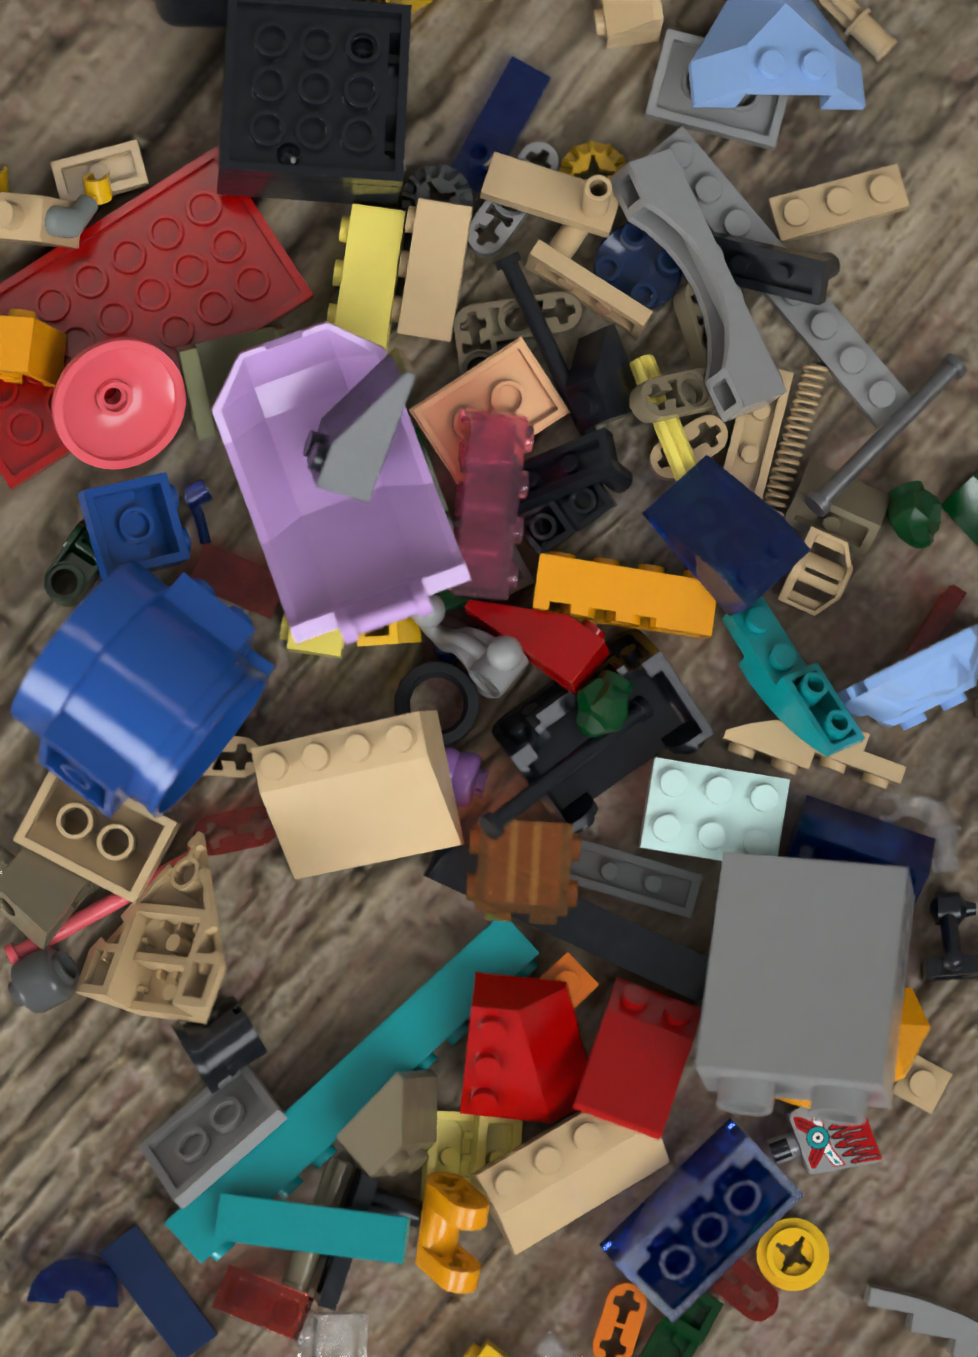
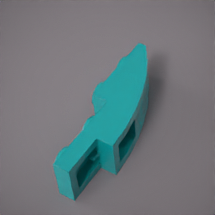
[721,597,865,757]

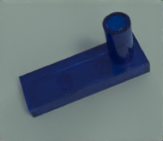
[451,56,551,193]

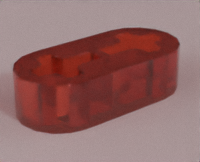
[193,806,276,856]
[702,1248,779,1321]

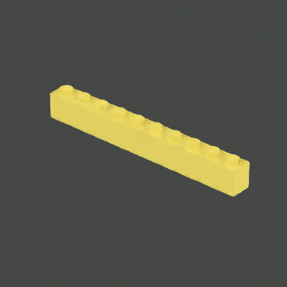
[280,203,406,659]

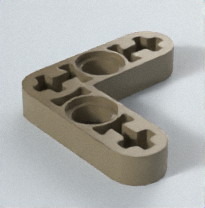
[629,282,716,423]
[453,291,582,376]

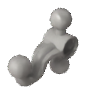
[411,594,528,698]

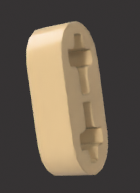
[649,415,728,481]

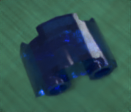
[27,1252,124,1308]

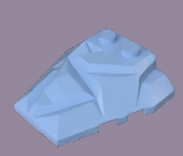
[837,624,978,731]

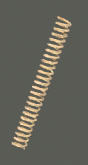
[742,361,829,577]

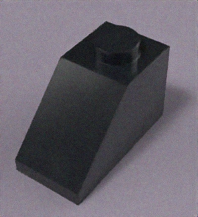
[564,323,637,432]

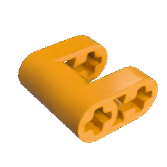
[415,1172,490,1294]

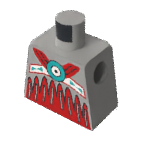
[766,1105,883,1175]

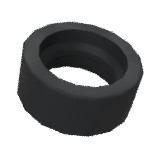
[394,661,479,746]

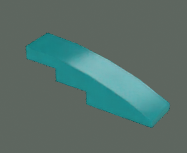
[214,1193,411,1264]

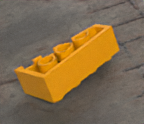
[0,309,67,387]
[532,551,719,639]

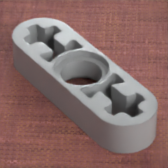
[468,142,559,258]

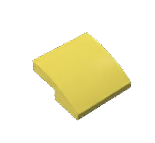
[420,1110,523,1201]

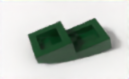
[638,1281,724,1357]

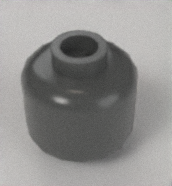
[8,946,79,1013]

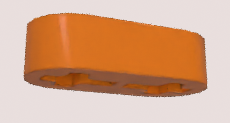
[592,1280,647,1357]

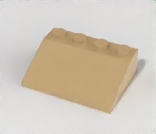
[251,710,464,880]

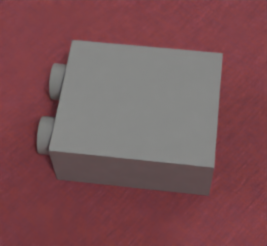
[695,852,915,1125]

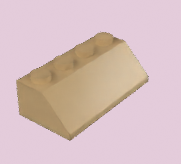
[469,1110,670,1255]

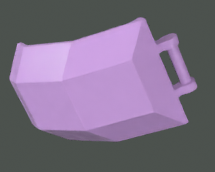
[212,321,471,645]

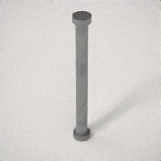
[804,353,967,517]

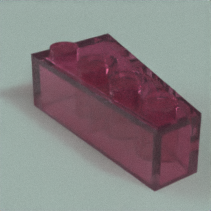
[448,406,534,600]

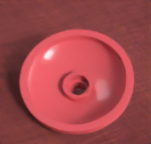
[52,337,186,470]

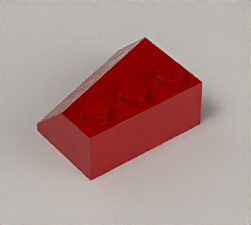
[460,972,588,1123]

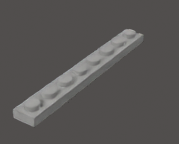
[648,126,911,429]

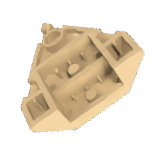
[75,831,226,1024]

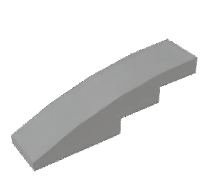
[863,1282,978,1357]

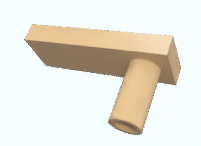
[480,151,619,238]
[525,224,653,339]

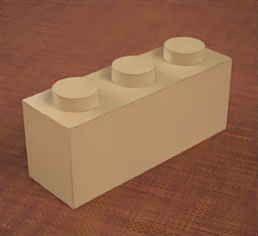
[391,197,474,342]

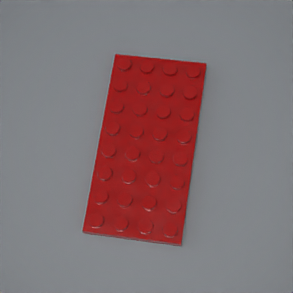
[0,146,314,491]

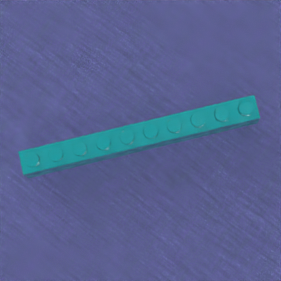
[165,912,539,1264]

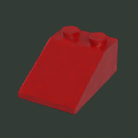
[573,977,702,1140]

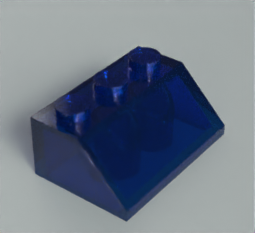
[783,795,936,906]

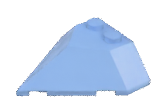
[688,0,866,110]

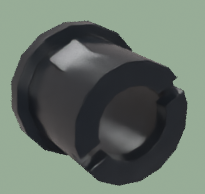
[171,995,267,1094]

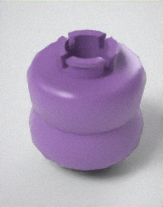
[445,746,489,807]

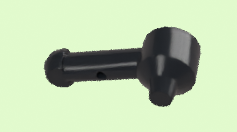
[930,892,976,971]

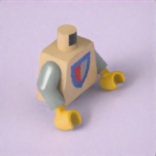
[0,166,113,249]

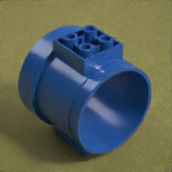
[11,560,268,818]

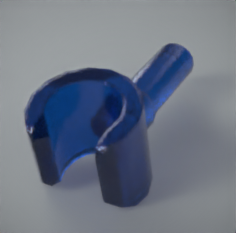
[184,479,213,545]

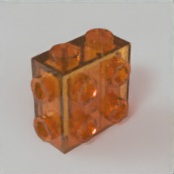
[466,820,581,925]

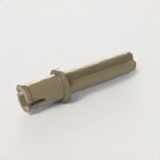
[281,1156,353,1293]

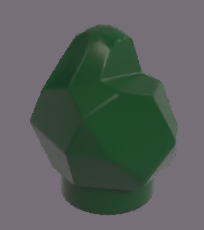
[887,481,941,549]
[576,670,633,737]

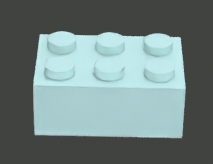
[638,757,790,862]

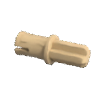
[818,0,898,62]

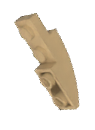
[720,720,906,790]

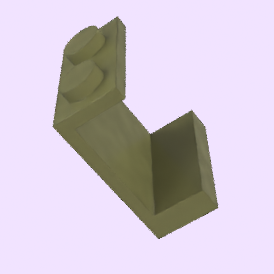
[176,324,289,440]

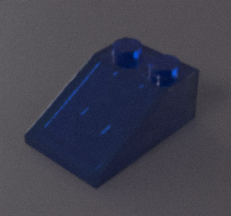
[642,455,811,616]

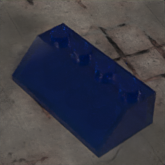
[599,1118,804,1323]

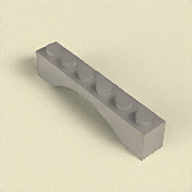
[609,148,787,423]

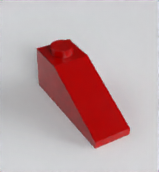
[464,599,609,696]

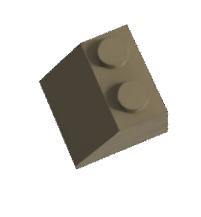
[335,1070,438,1177]

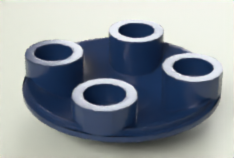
[593,222,682,310]

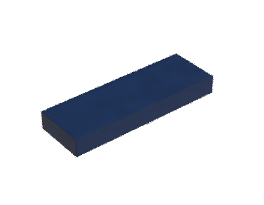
[99,1224,218,1357]

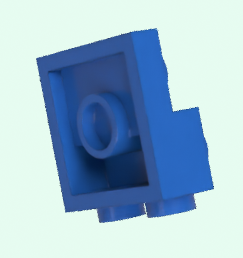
[77,472,191,581]

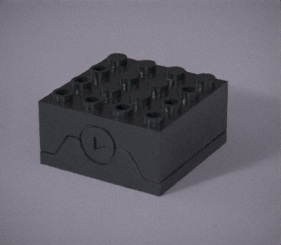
[216,0,411,207]

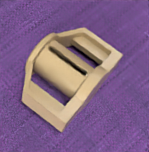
[778,524,853,616]

